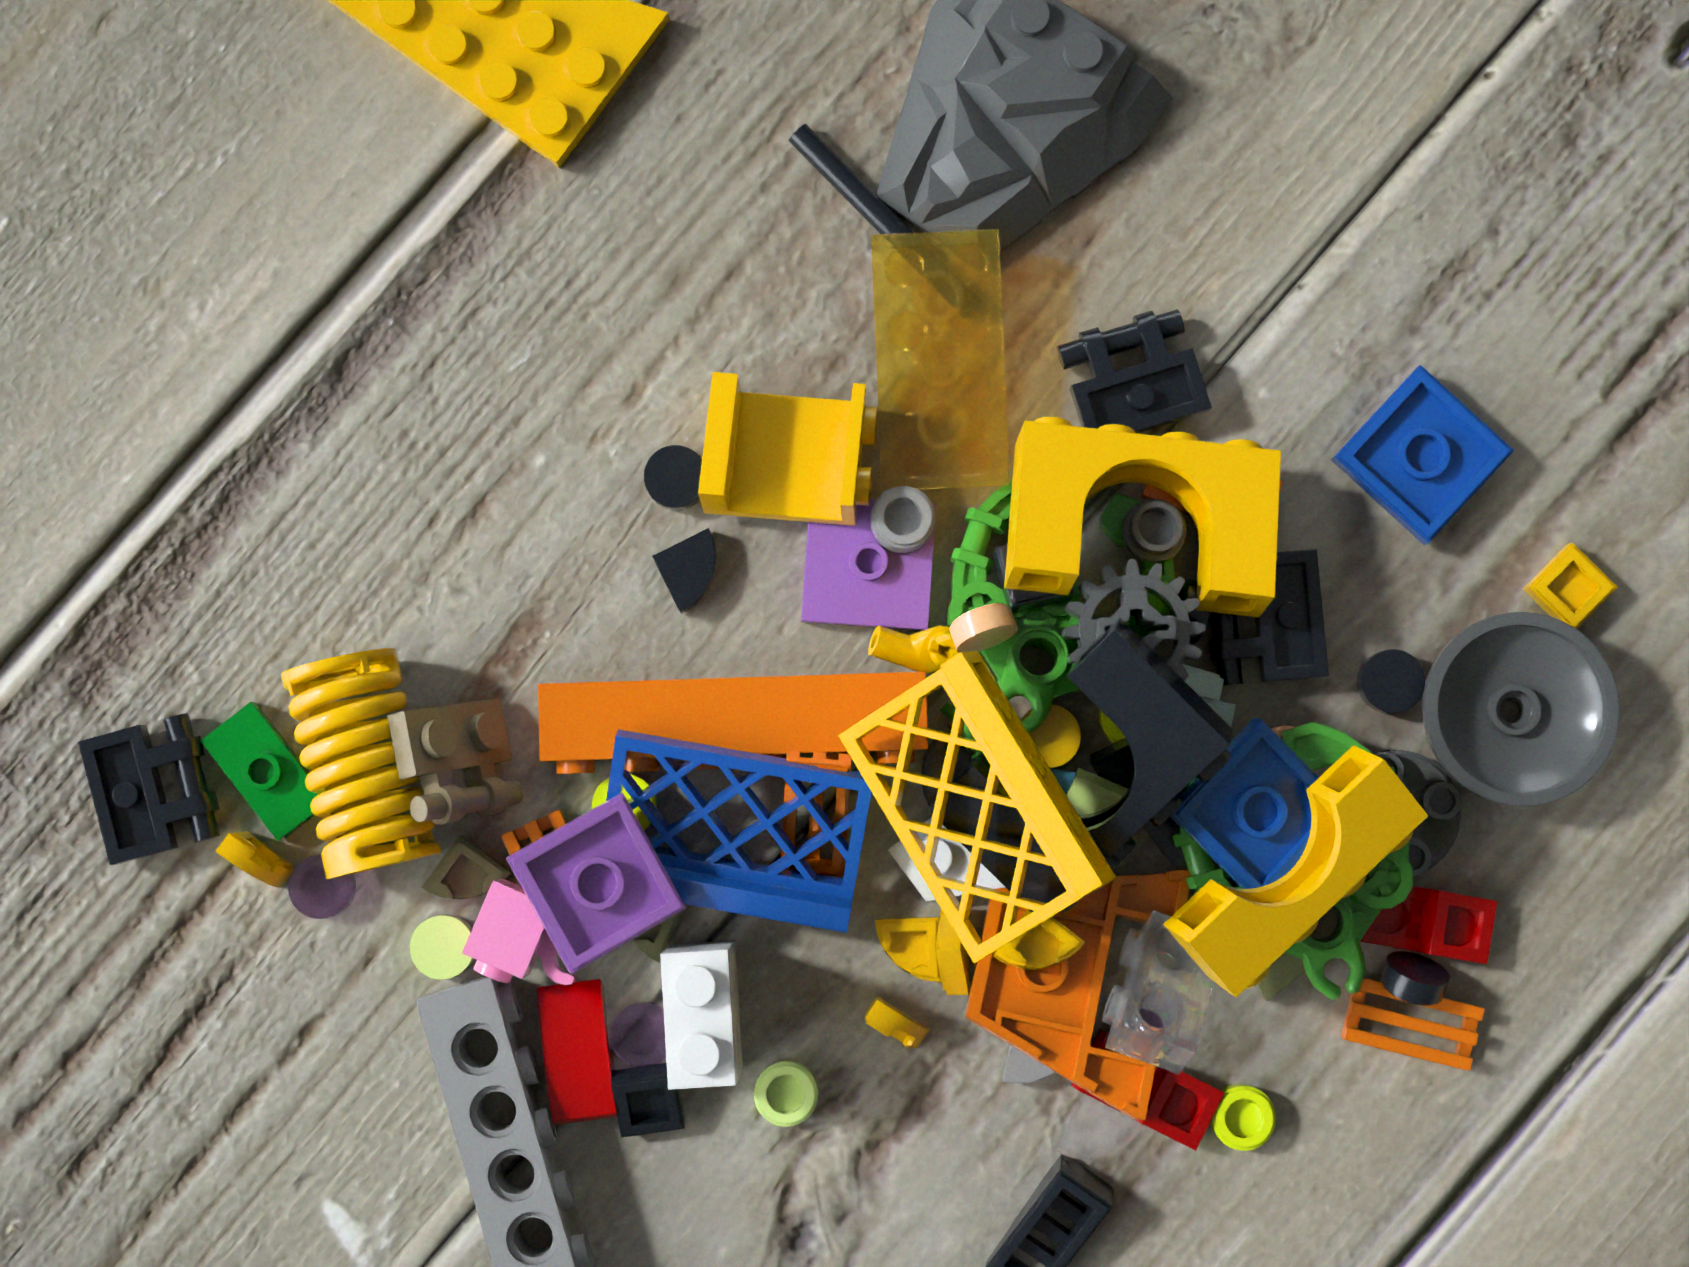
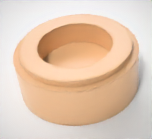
[949,603,1018,653]

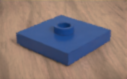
[1331,365,1515,545]
[1170,718,1319,889]

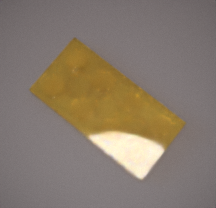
[871,229,1009,491]

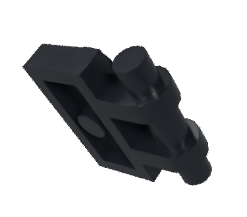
[1057,309,1212,434]
[1207,549,1329,686]
[78,713,220,865]

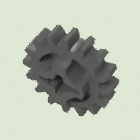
[1061,559,1206,681]

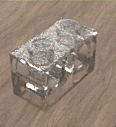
[1102,910,1215,1075]

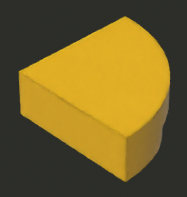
[215,831,294,888]
[935,909,970,995]
[993,909,1085,970]
[875,916,941,982]
[864,995,930,1049]

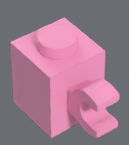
[462,878,577,985]

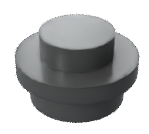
[1121,499,1187,563]

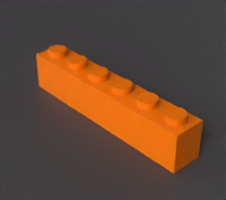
[538,671,928,774]

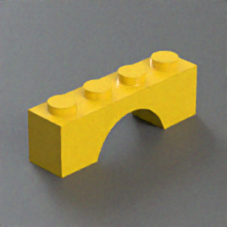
[1163,745,1428,998]

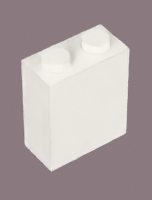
[660,940,743,1090]

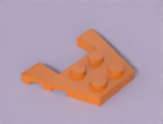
[965,870,1190,1121]

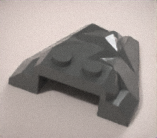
[876,0,1172,270]

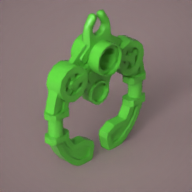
[947,480,1180,734]
[1172,722,1414,1000]

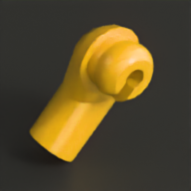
[868,625,959,673]

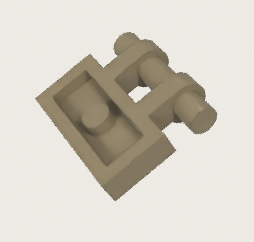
[387,698,523,825]

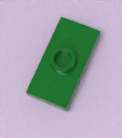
[200,701,318,841]

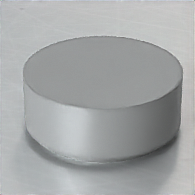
[870,486,935,553]

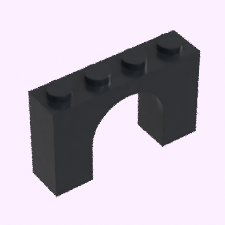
[928,618,1233,914]

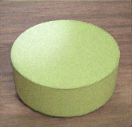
[410,914,474,980]
[754,1060,818,1127]

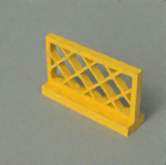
[838,651,1116,964]

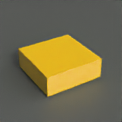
[1523,543,1618,629]

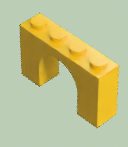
[1004,417,1281,617]

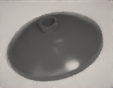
[1422,612,1620,806]

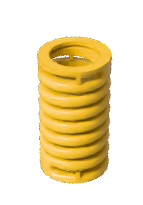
[281,648,442,880]

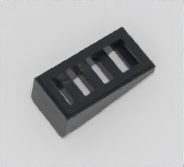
[986,1153,1114,1267]

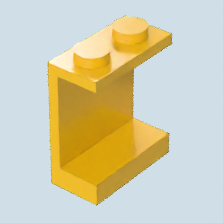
[698,372,878,526]

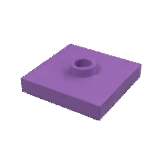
[801,499,936,631]
[506,793,686,974]

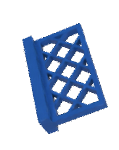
[606,729,872,933]

